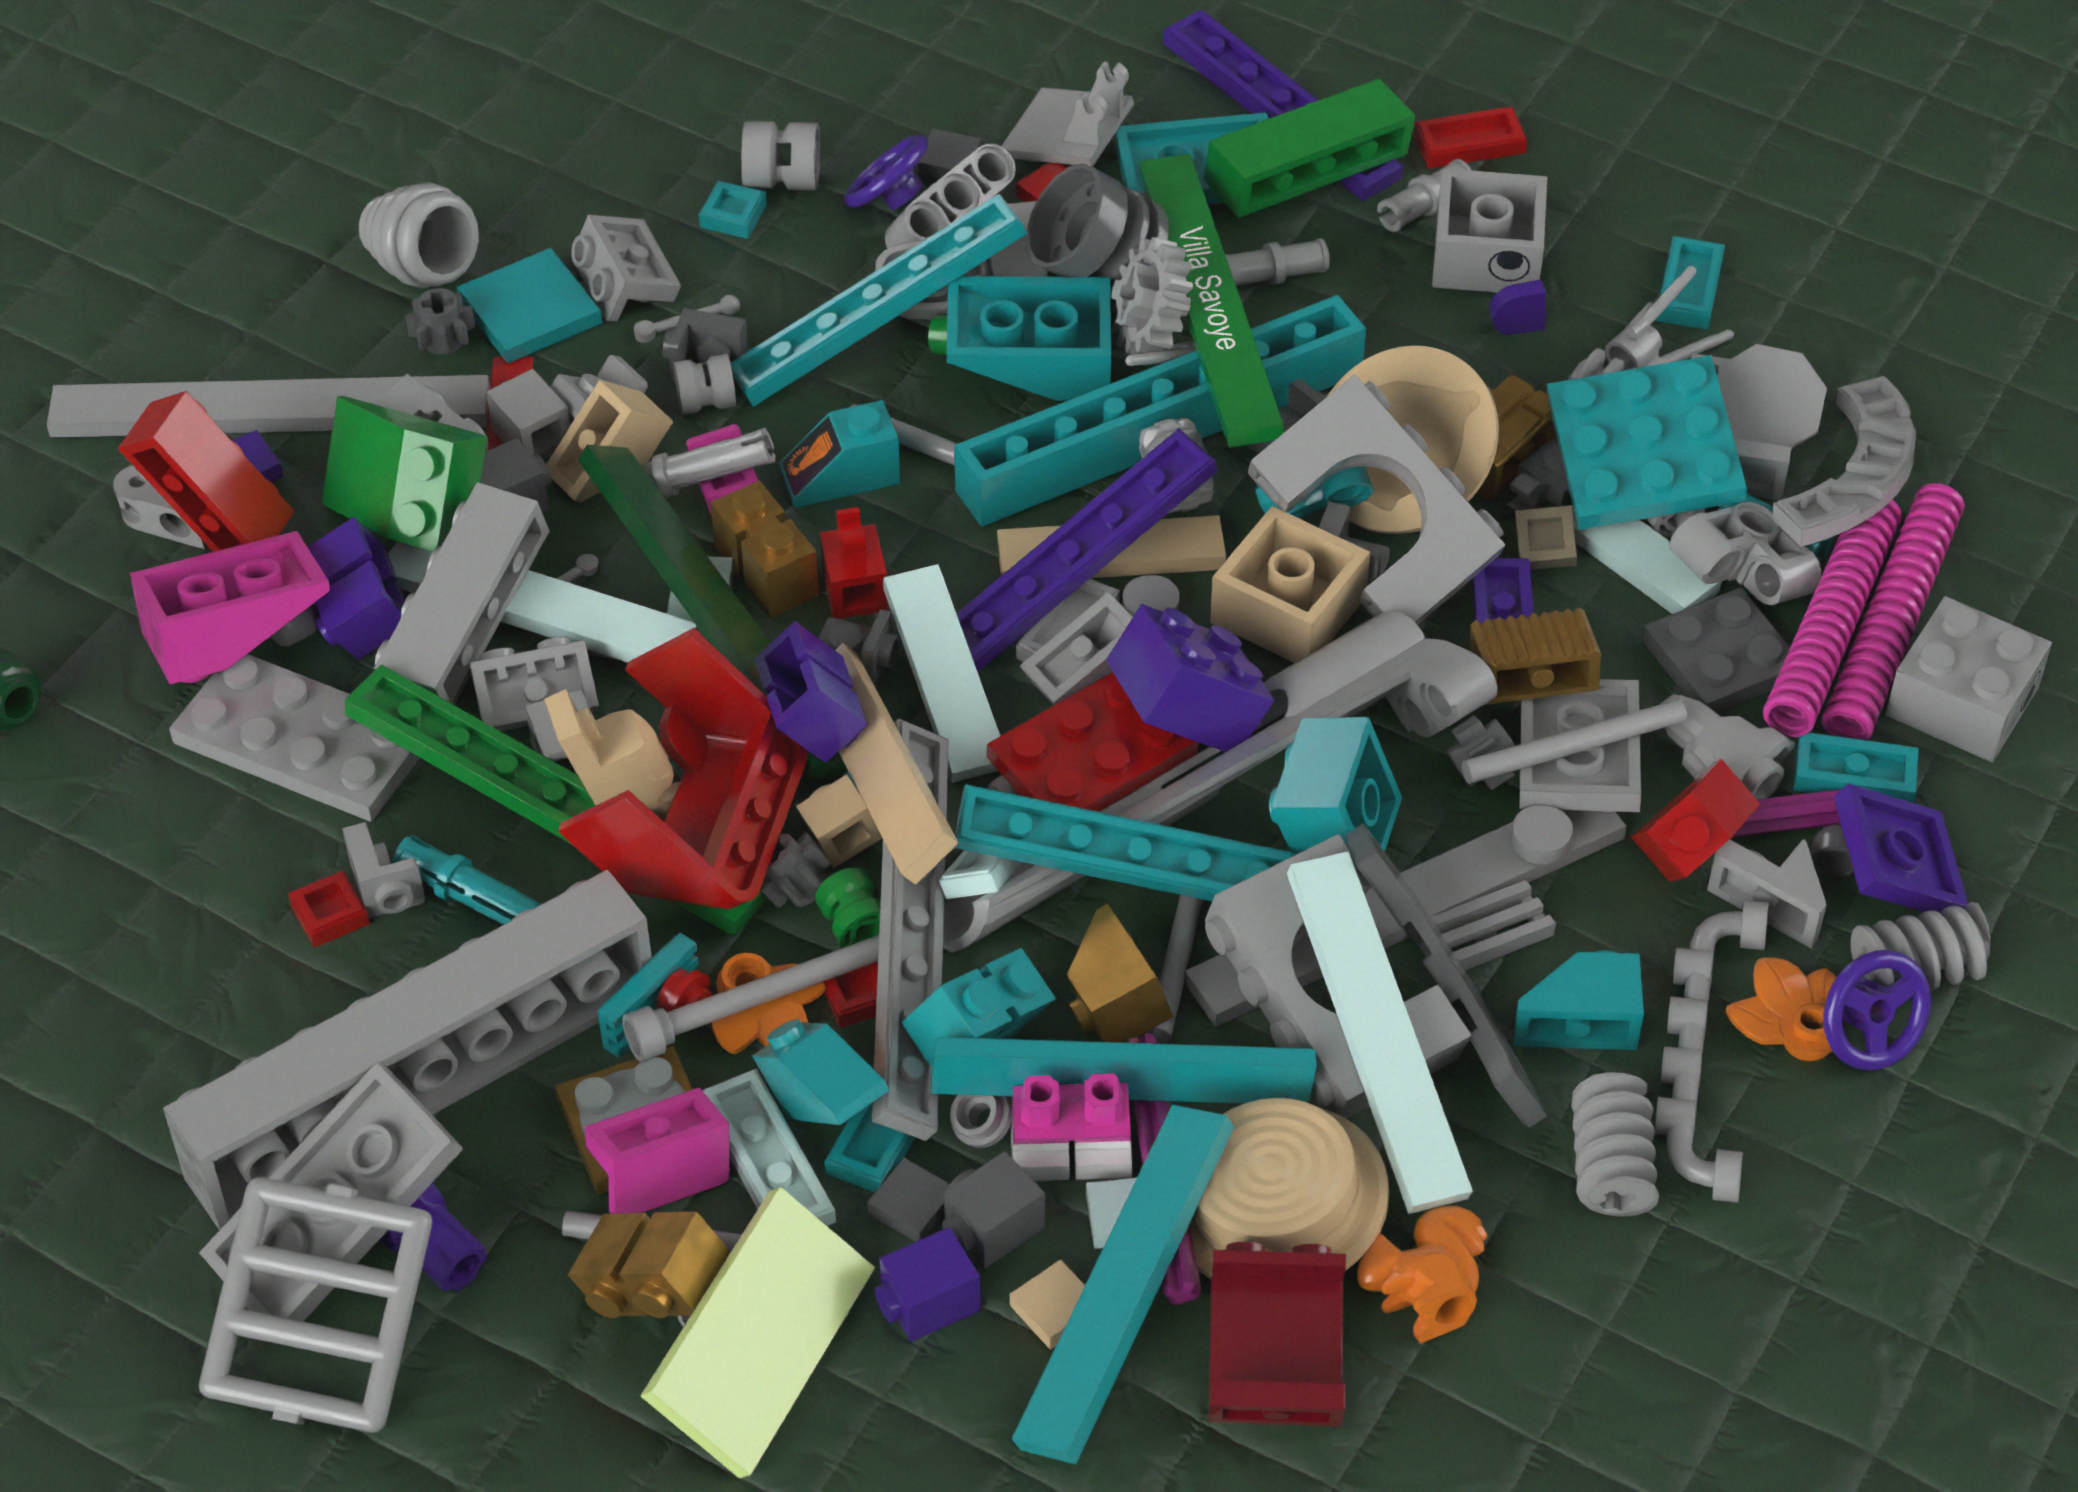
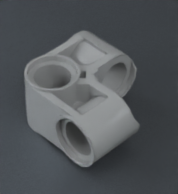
[1670,502,1821,605]

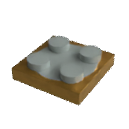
[555,1046,693,1195]

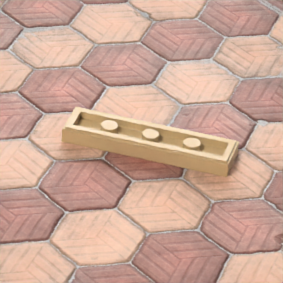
[997,515,1226,579]

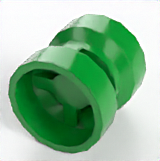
[815,867,881,948]

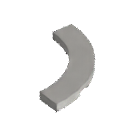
[1773,376,1916,547]

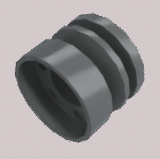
[1026,163,1169,304]

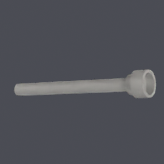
[622,935,879,1062]

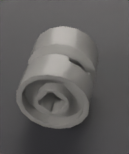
[741,121,820,191]

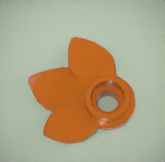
[711,953,826,1054]
[1725,957,1837,1061]

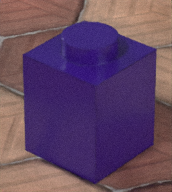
[875,1227,981,1342]

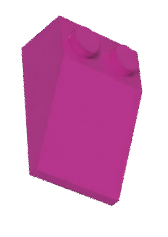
[130,531,330,684]

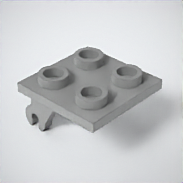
[1001,61,1134,167]

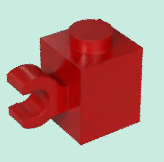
[819,507,889,619]

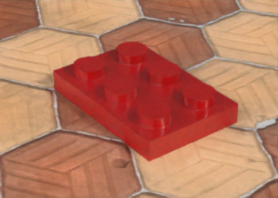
[986,672,1199,812]

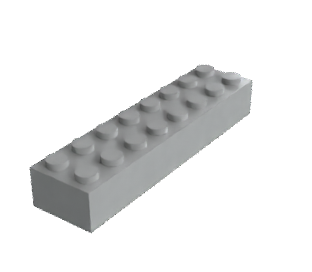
[163,869,652,1230]

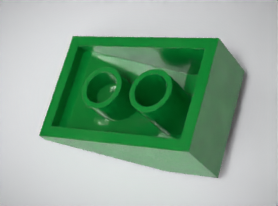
[321,396,488,552]

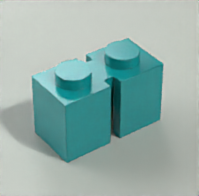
[901,948,1056,1067]

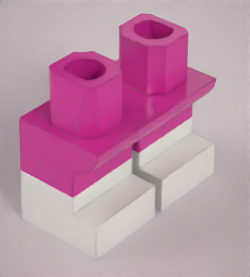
[1010,1074,1133,1181]

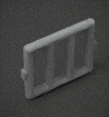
[199,1177,432,1433]

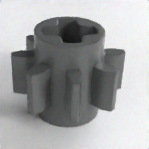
[405,288,475,355]
[1446,715,1515,791]
[760,833,831,908]

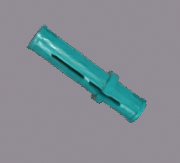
[392,835,542,925]

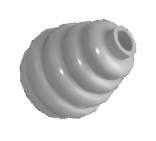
[359,182,479,288]

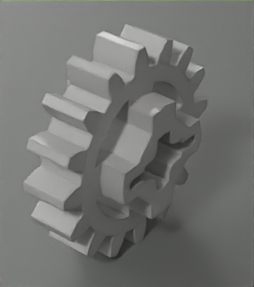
[1111,237,1193,355]

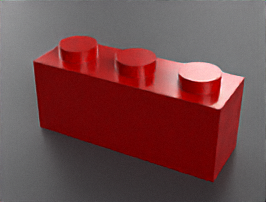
[117,391,295,552]

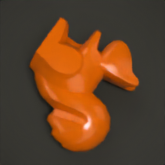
[1357,1205,1487,1343]

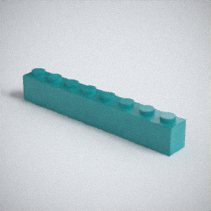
[954,295,1366,527]

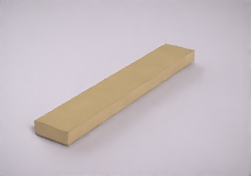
[835,643,958,885]

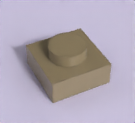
[1515,505,1577,570]

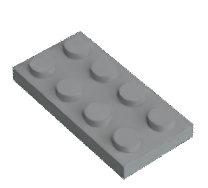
[169,654,420,822]
[199,1062,464,1322]

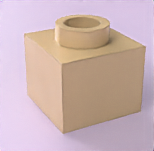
[796,774,882,868]

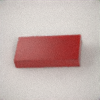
[1413,107,1527,169]

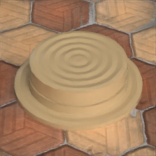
[1327,346,1499,534]
[1190,1098,1390,1279]

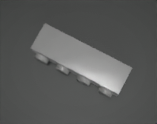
[374,482,549,705]

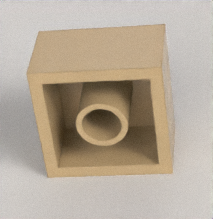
[1210,506,1370,663]

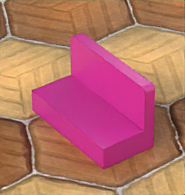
[585,1088,729,1213]

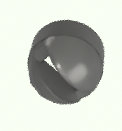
[1811,824,1854,877]

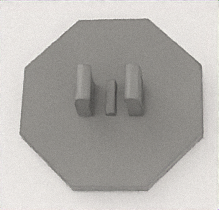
[1717,344,1827,449]

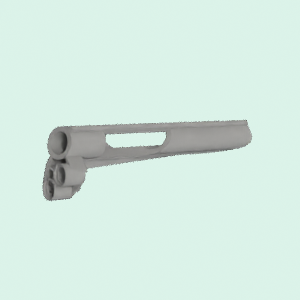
[943,610,1497,953]

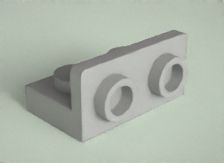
[571,215,681,321]
[470,637,599,731]

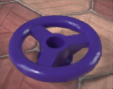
[845,134,928,210]
[1823,950,1931,1071]

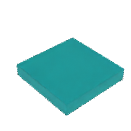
[457,248,602,364]

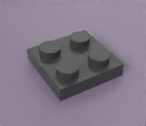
[1642,587,1790,713]

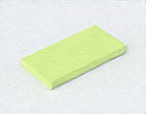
[641,1186,875,1478]

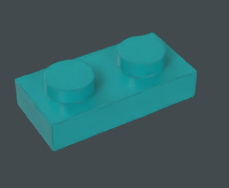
[1793,733,1919,803]

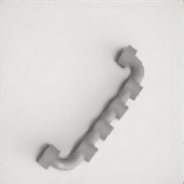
[1655,900,1769,1203]

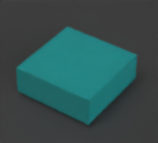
[699,181,767,239]

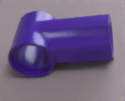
[378,1182,487,1292]

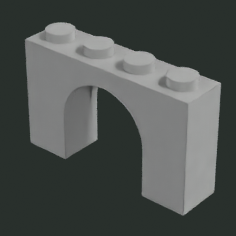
[1248,374,1505,625]
[1205,834,1472,1118]

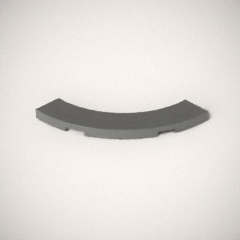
[1345,823,1548,1128]

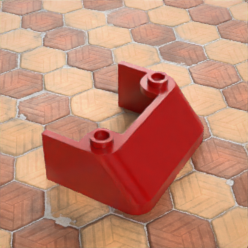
[558,628,808,909]

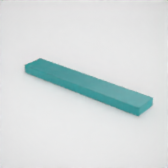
[730,194,1028,407]
[954,784,1298,901]
[931,1037,1317,1103]
[1012,1105,1234,1464]

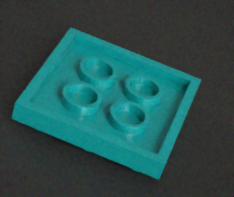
[1547,355,1747,530]

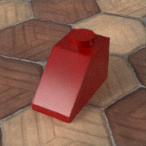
[1631,759,1760,882]

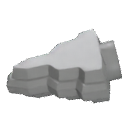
[1660,694,1795,799]

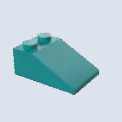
[946,276,1111,401]

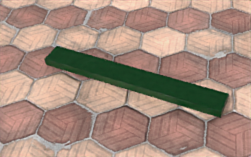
[578,445,848,778]

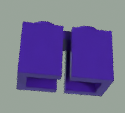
[308,517,405,660]
[754,621,868,763]

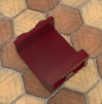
[1208,1242,1346,1427]

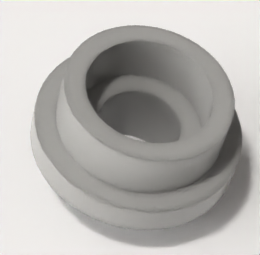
[950,1095,1012,1148]

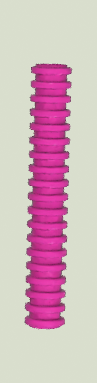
[1821,483,1965,741]
[1763,499,1902,738]

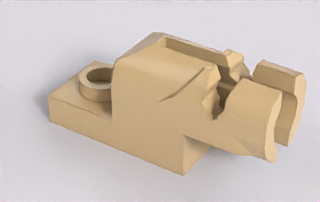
[544,689,681,822]

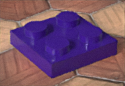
[1834,783,1968,914]

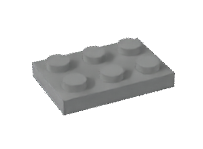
[1519,679,1641,812]

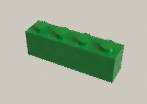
[1203,78,1415,218]

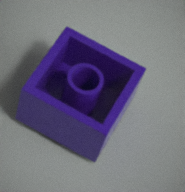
[1106,604,1274,752]

